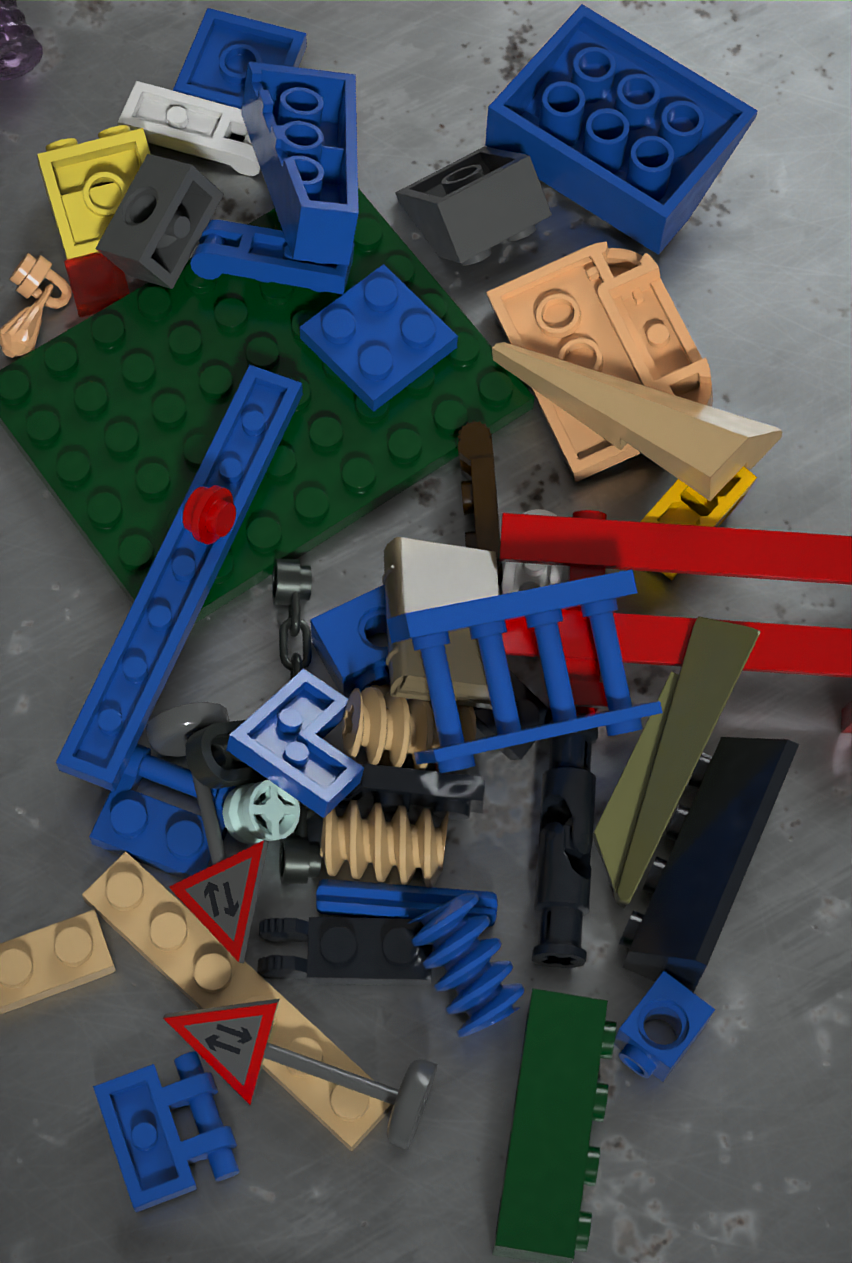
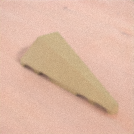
[492,342,782,501]

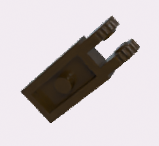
[457,420,503,585]

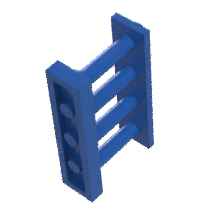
[386,569,663,773]

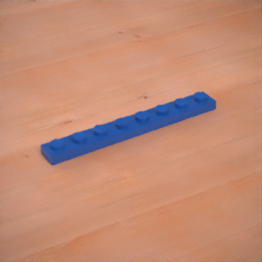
[56,365,303,792]

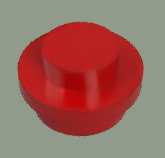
[183,485,236,544]

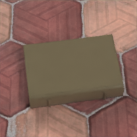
[382,537,503,710]

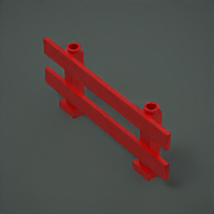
[499,510,852,733]

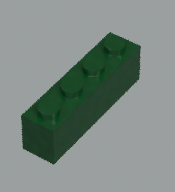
[492,988,617,1263]

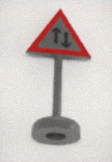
[146,702,269,963]
[163,999,438,1150]

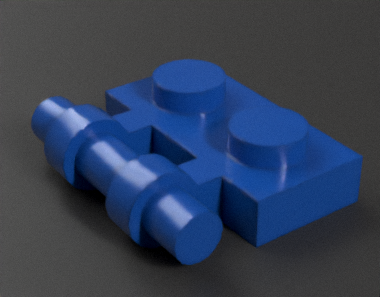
[93,1051,240,1213]

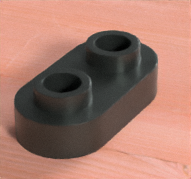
[185,720,268,789]

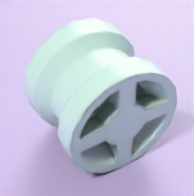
[222,780,300,844]

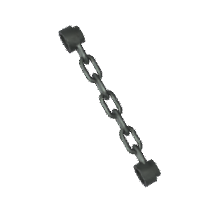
[272,559,321,884]

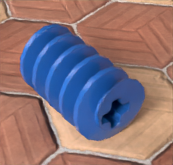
[407,893,525,1037]

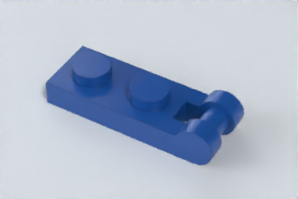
[190,220,355,295]

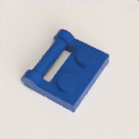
[89,744,236,879]

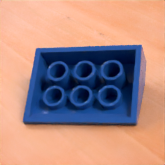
[485,4,758,255]

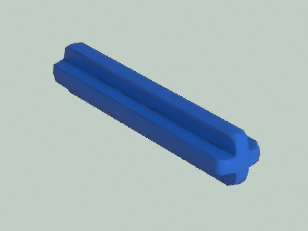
[316,879,498,927]

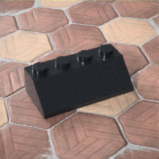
[619,737,799,993]

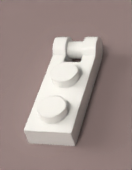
[118,81,261,176]

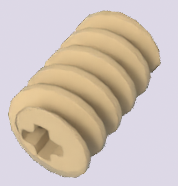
[342,687,476,773]
[320,800,449,888]

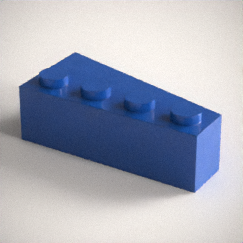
[241,62,359,266]

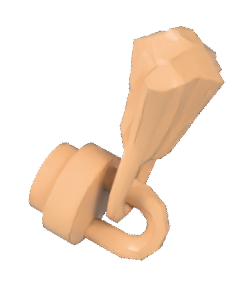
[0,253,71,358]

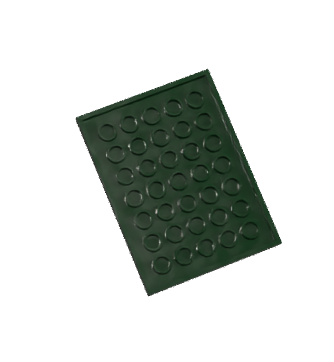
[0,188,535,624]

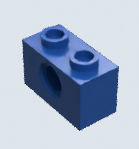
[310,585,390,698]

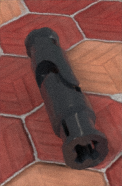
[532,722,598,968]

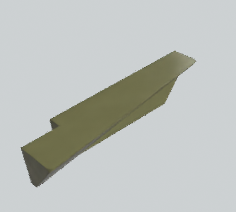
[593,616,761,908]

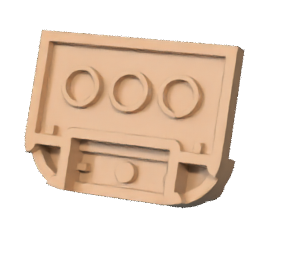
[486,241,713,482]

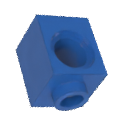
[614,971,715,1082]

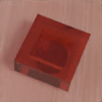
[64,252,130,317]

